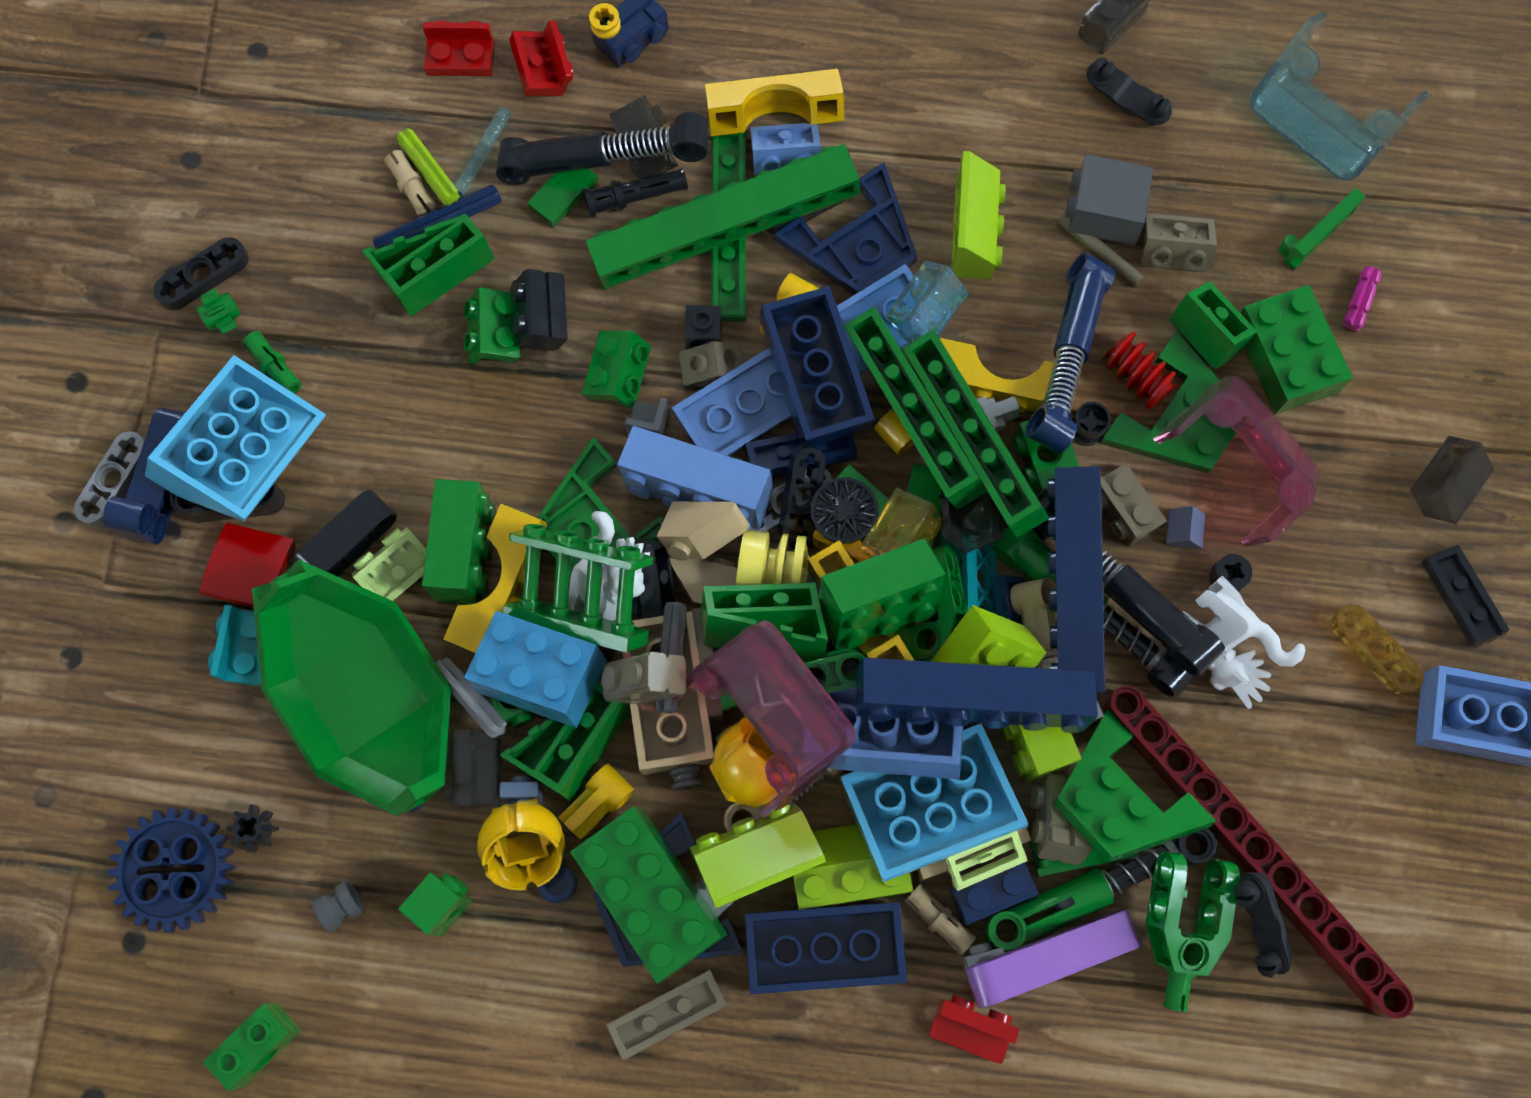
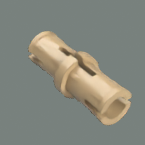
[384,150,437,216]
[904,884,977,955]

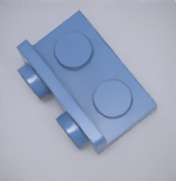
[750,123,821,176]

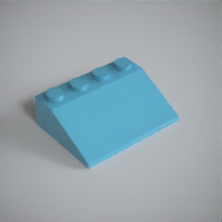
[145,355,326,522]
[841,723,1028,882]

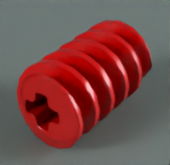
[1103,331,1178,410]

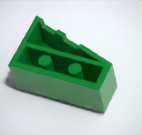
[362,214,495,317]
[700,583,828,670]
[500,682,631,802]

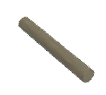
[1057,213,1144,287]

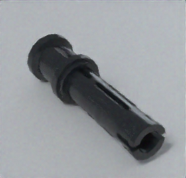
[583,168,688,218]

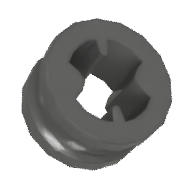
[668,765,704,791]

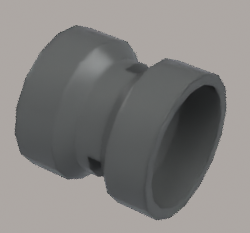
[311,880,365,933]

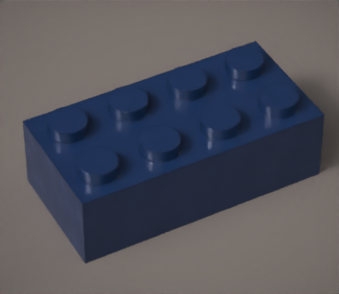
[759,285,875,446]
[745,902,907,995]

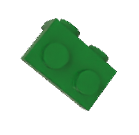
[463,287,520,364]
[581,331,651,408]

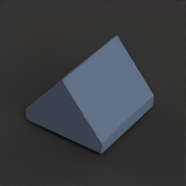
[1165,506,1205,550]

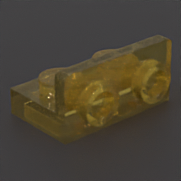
[859,487,942,558]

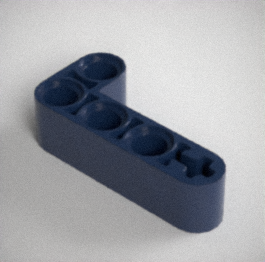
[103,407,186,545]

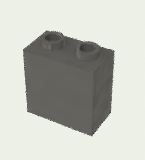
[1065,154,1153,246]

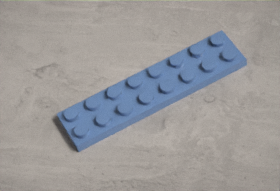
[671,264,944,457]

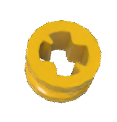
[589,3,621,39]

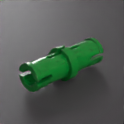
[242,331,302,394]

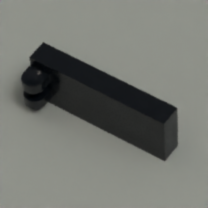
[1422,545,1510,648]

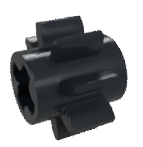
[227,804,279,853]

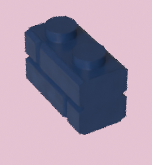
[591,0,669,68]
[948,862,1039,926]

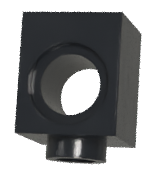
[684,305,722,350]

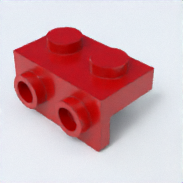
[509,21,573,96]
[929,995,1020,1064]

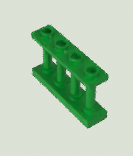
[503,524,653,653]

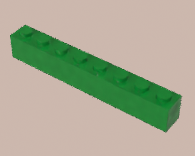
[586,144,861,290]

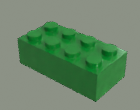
[570,806,728,984]

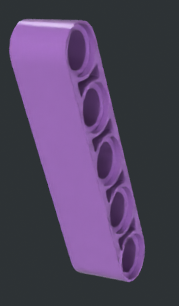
[965,908,1142,1008]

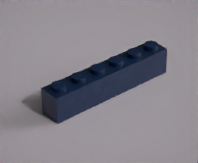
[1048,466,1106,695]
[856,658,1098,733]

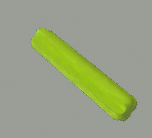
[397,128,459,206]

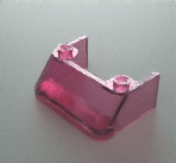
[1154,376,1319,547]
[672,620,856,818]

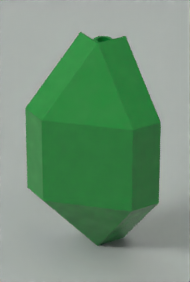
[252,559,451,817]

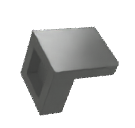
[624,398,670,437]

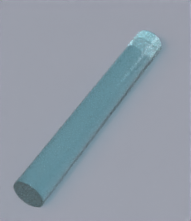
[454,106,511,197]

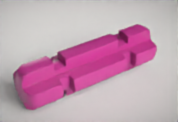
[1342,266,1382,332]

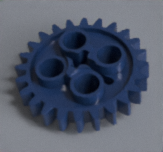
[107,807,236,933]

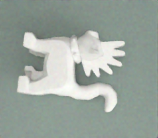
[568,511,650,621]
[1182,576,1306,709]

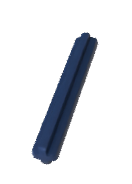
[373,185,501,249]

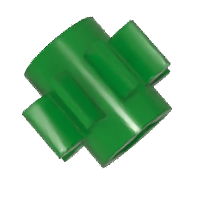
[196,288,242,334]

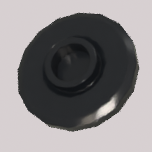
[811,477,878,544]

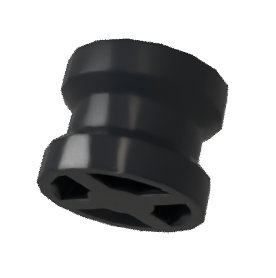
[1209,554,1253,592]

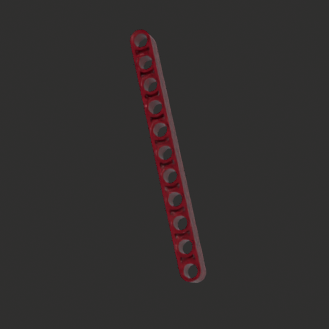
[1103,686,1414,1019]

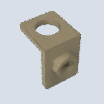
[679,341,742,386]

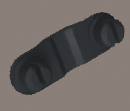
[1086,57,1172,126]
[1233,873,1293,978]

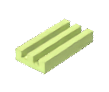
[944,831,1028,891]

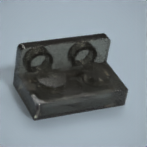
[939,489,1002,554]

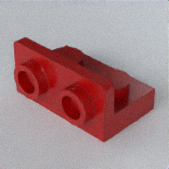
[423,20,495,76]

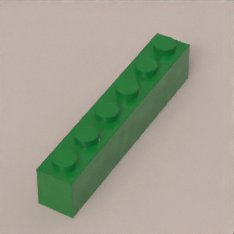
[844,306,988,510]
[903,329,1050,538]

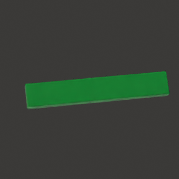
[711,130,746,322]

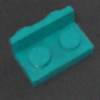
[208,605,261,687]

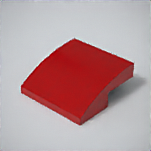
[200,522,296,608]

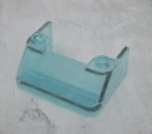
[1250,12,1431,180]

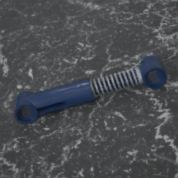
[1026,252,1116,454]

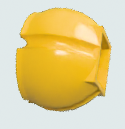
[709,717,802,808]
[477,798,566,891]

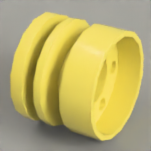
[736,529,810,585]

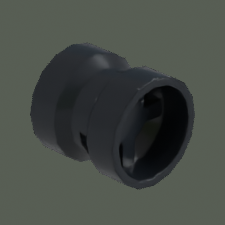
[1072,402,1111,446]

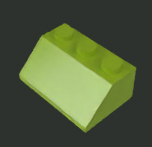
[950,151,1006,280]
[689,802,826,908]
[793,824,913,910]

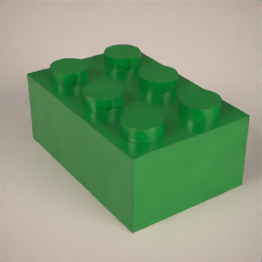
[1240,285,1353,415]
[422,479,496,605]
[819,538,946,651]

